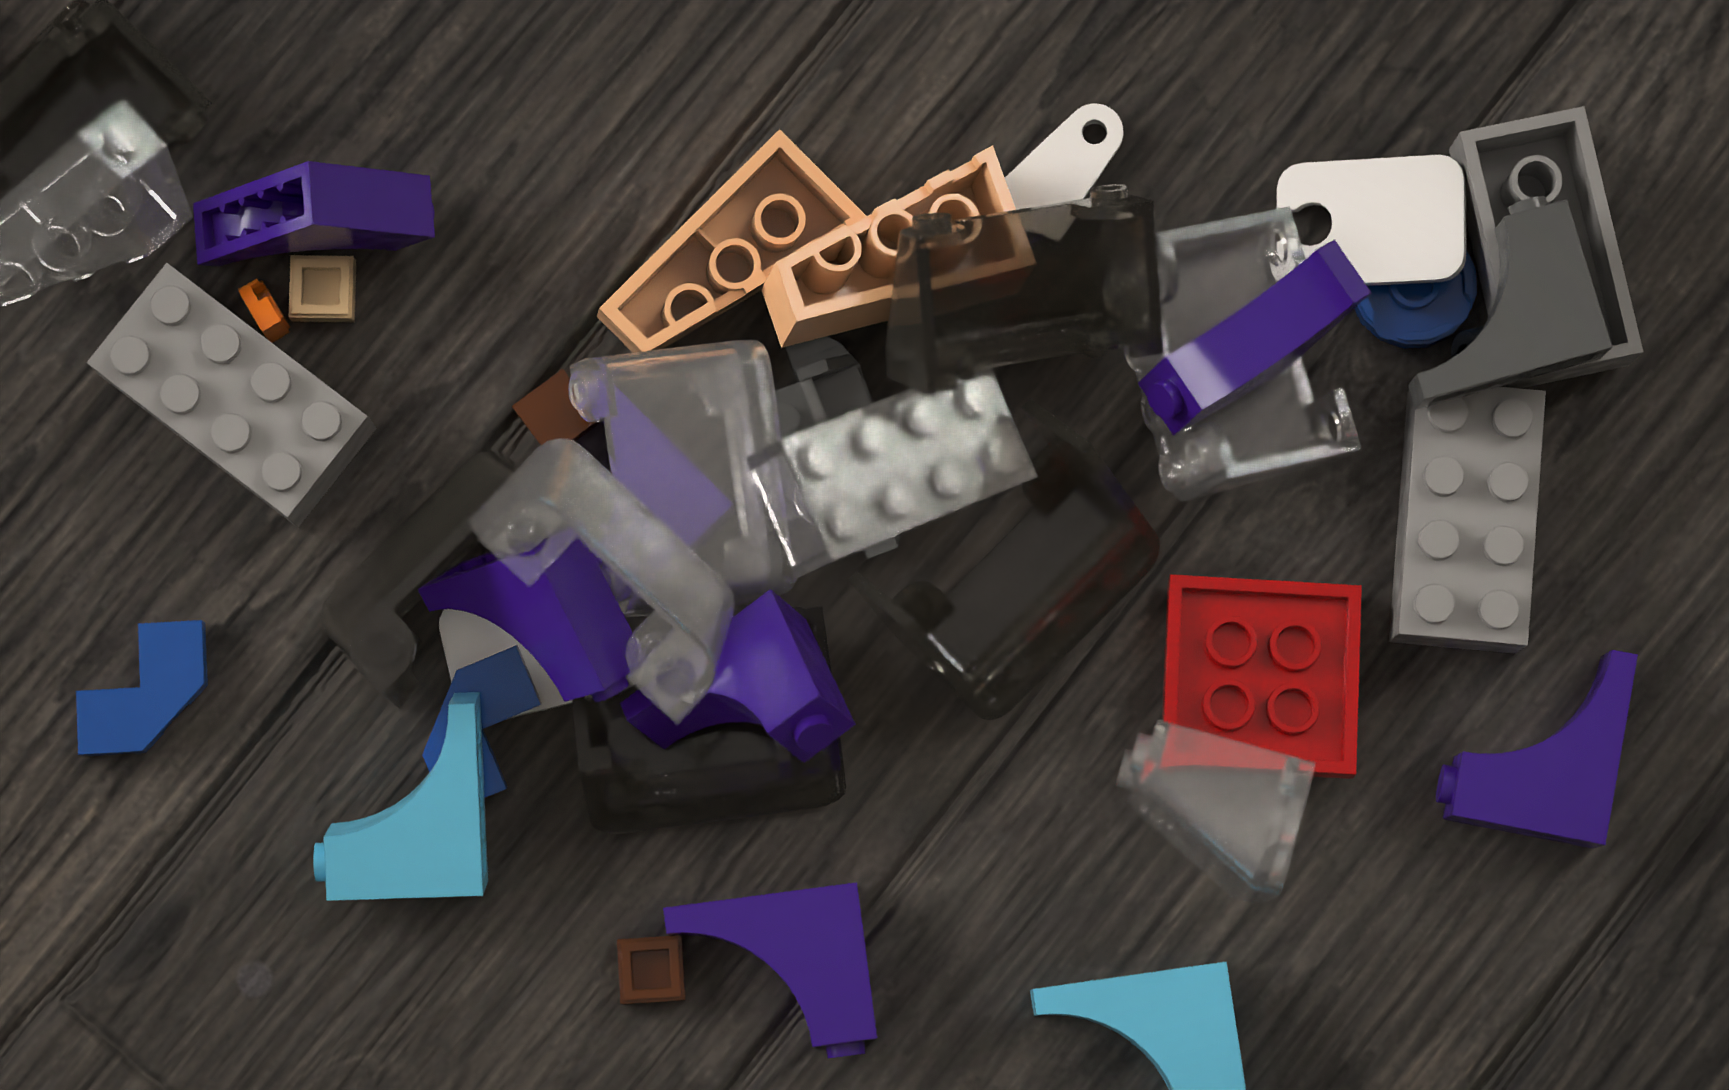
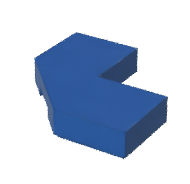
[76,620,208,757]
[422,645,542,798]

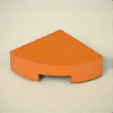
[238,278,291,343]

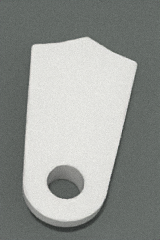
[1005,104,1123,238]

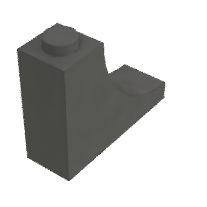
[1408,196,1612,410]

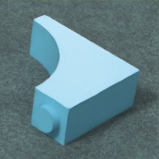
[313,692,488,901]
[1030,962,1246,1090]

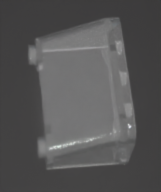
[569,340,799,617]
[1115,720,1316,905]

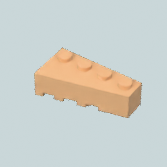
[597,129,866,361]

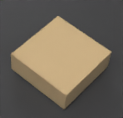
[289,255,356,322]

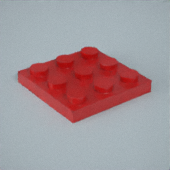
[1160,574,1362,779]

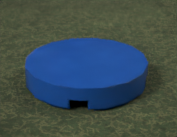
[1354,250,1477,348]

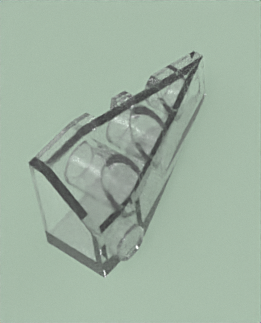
[0,98,193,307]

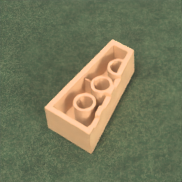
[761,145,1035,348]

